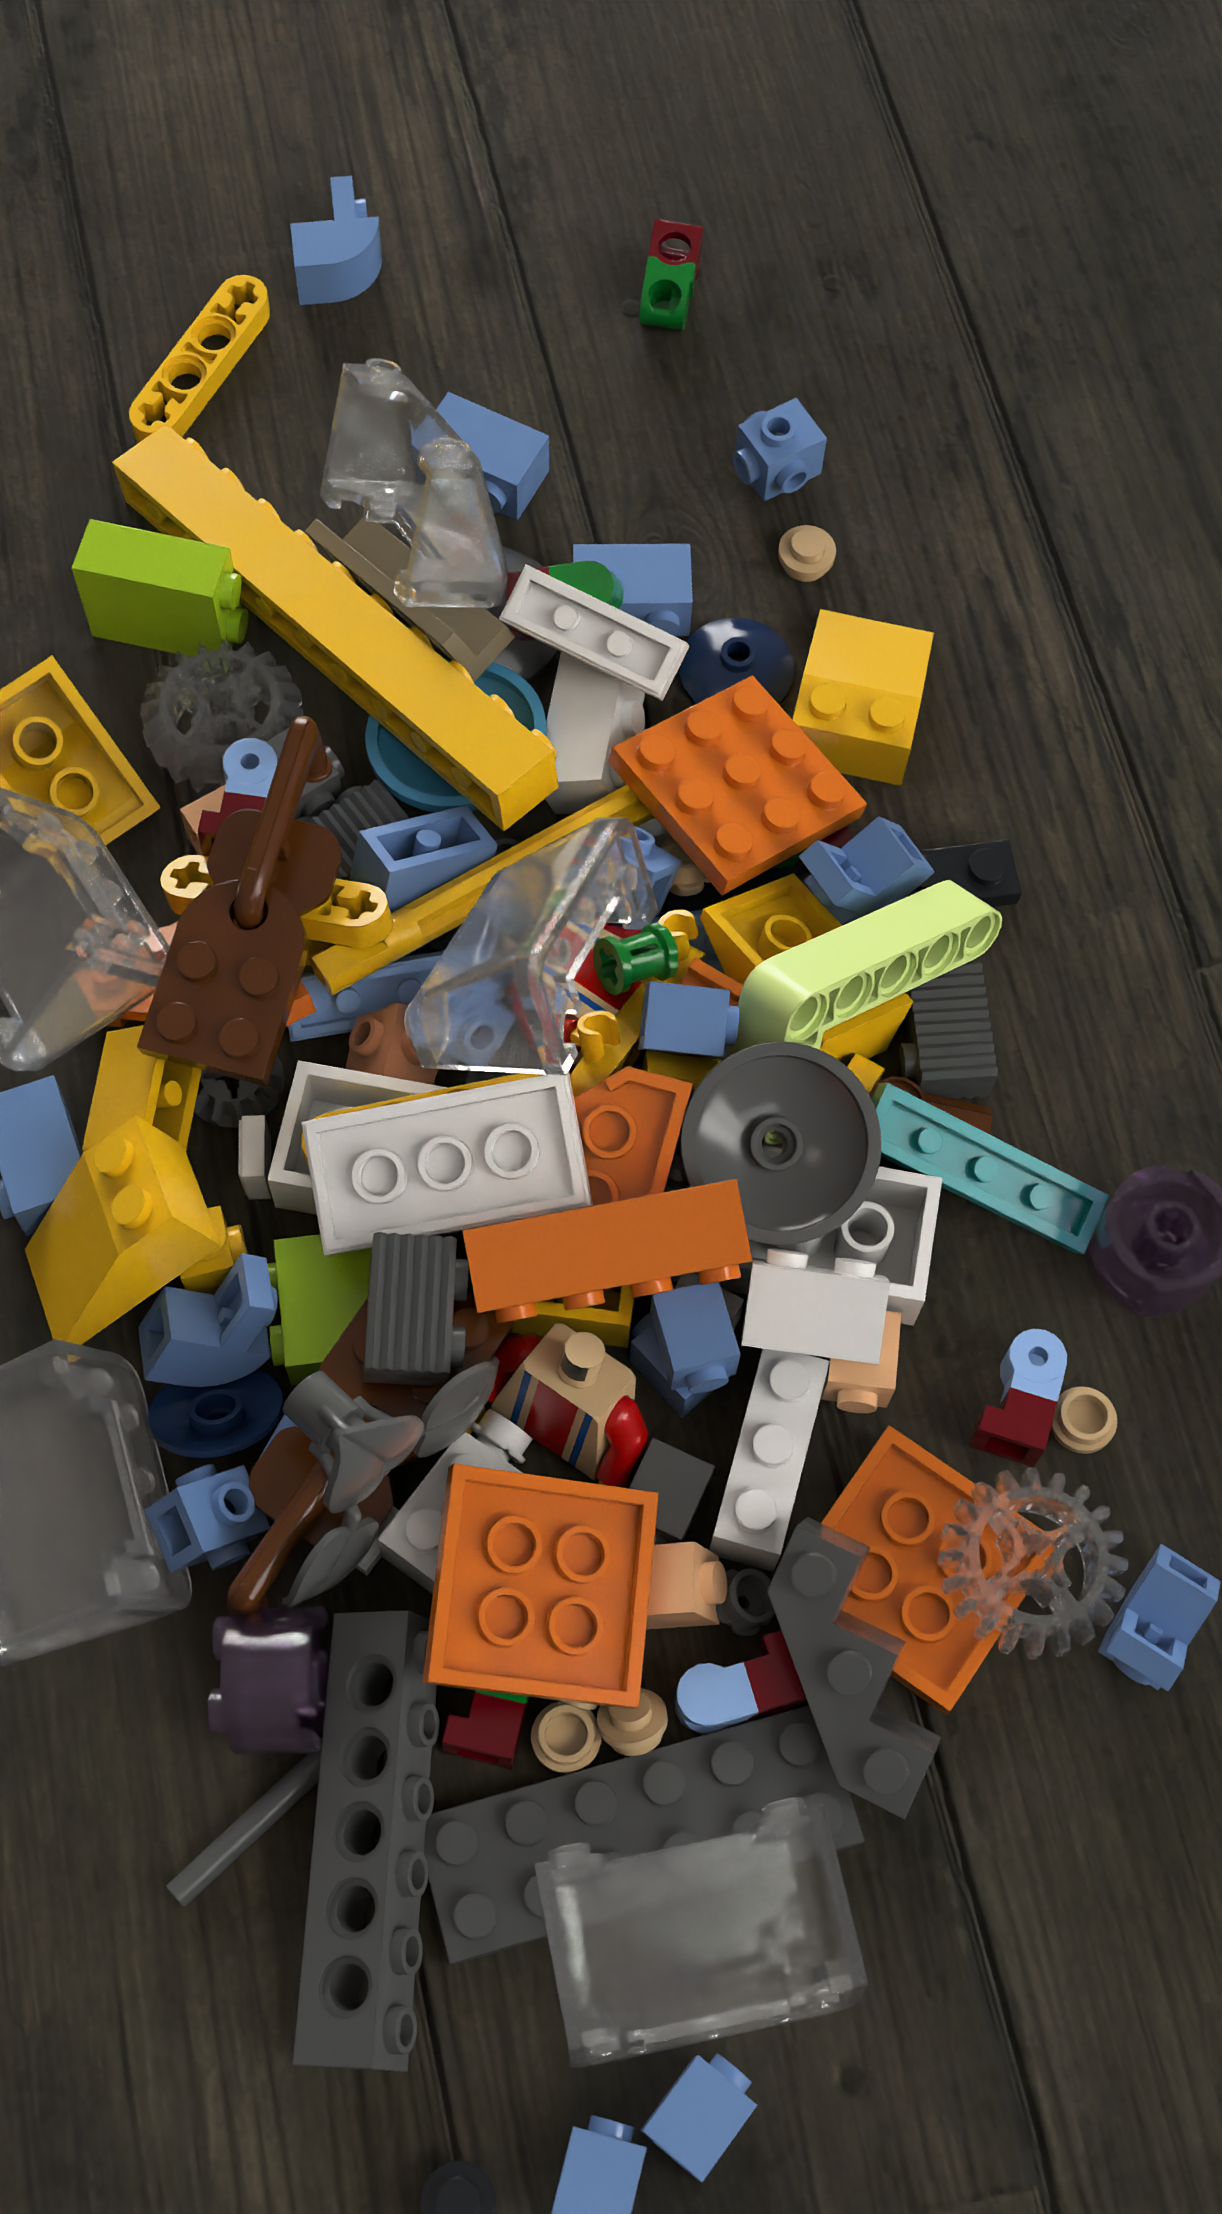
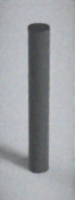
[166,1741,322,1908]

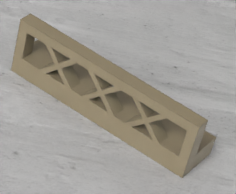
[305,513,515,681]

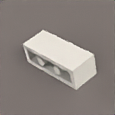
[545,652,645,815]
[709,1349,830,1572]

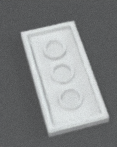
[302,1071,593,1256]

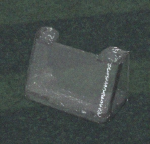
[320,358,509,608]
[0,787,170,1072]
[404,818,659,1076]
[0,1339,192,1666]
[534,1797,869,2067]

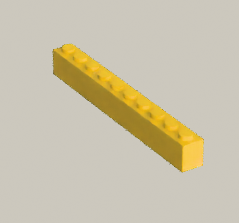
[112,424,559,831]

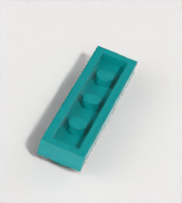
[872,1083,1110,1254]

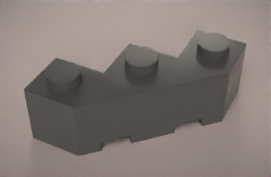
[767,1517,941,1819]

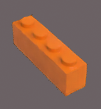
[462,1179,753,1323]

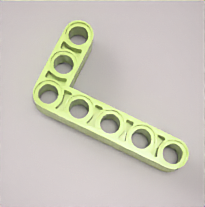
[728,880,1002,1145]

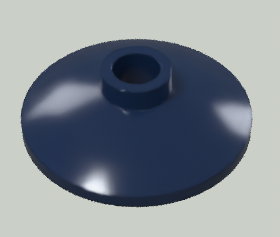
[678,618,795,705]
[147,1369,284,1458]

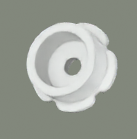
[471,1409,532,1464]

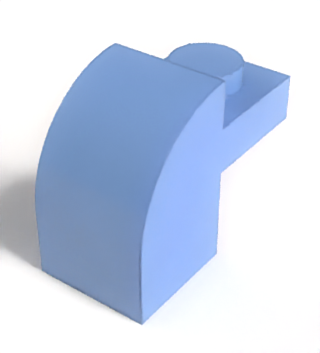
[290,176,382,305]
[799,816,935,925]
[138,1253,278,1387]
[1098,1544,1221,1691]

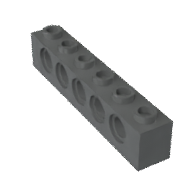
[293,1611,439,2072]

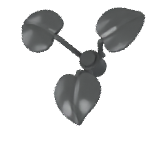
[282,1354,500,1609]

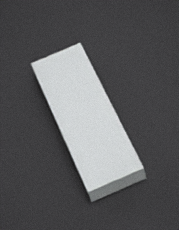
[499,564,690,701]

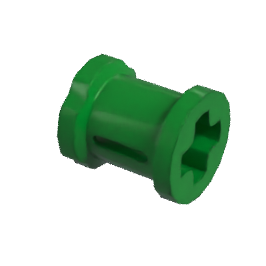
[593,922,679,995]

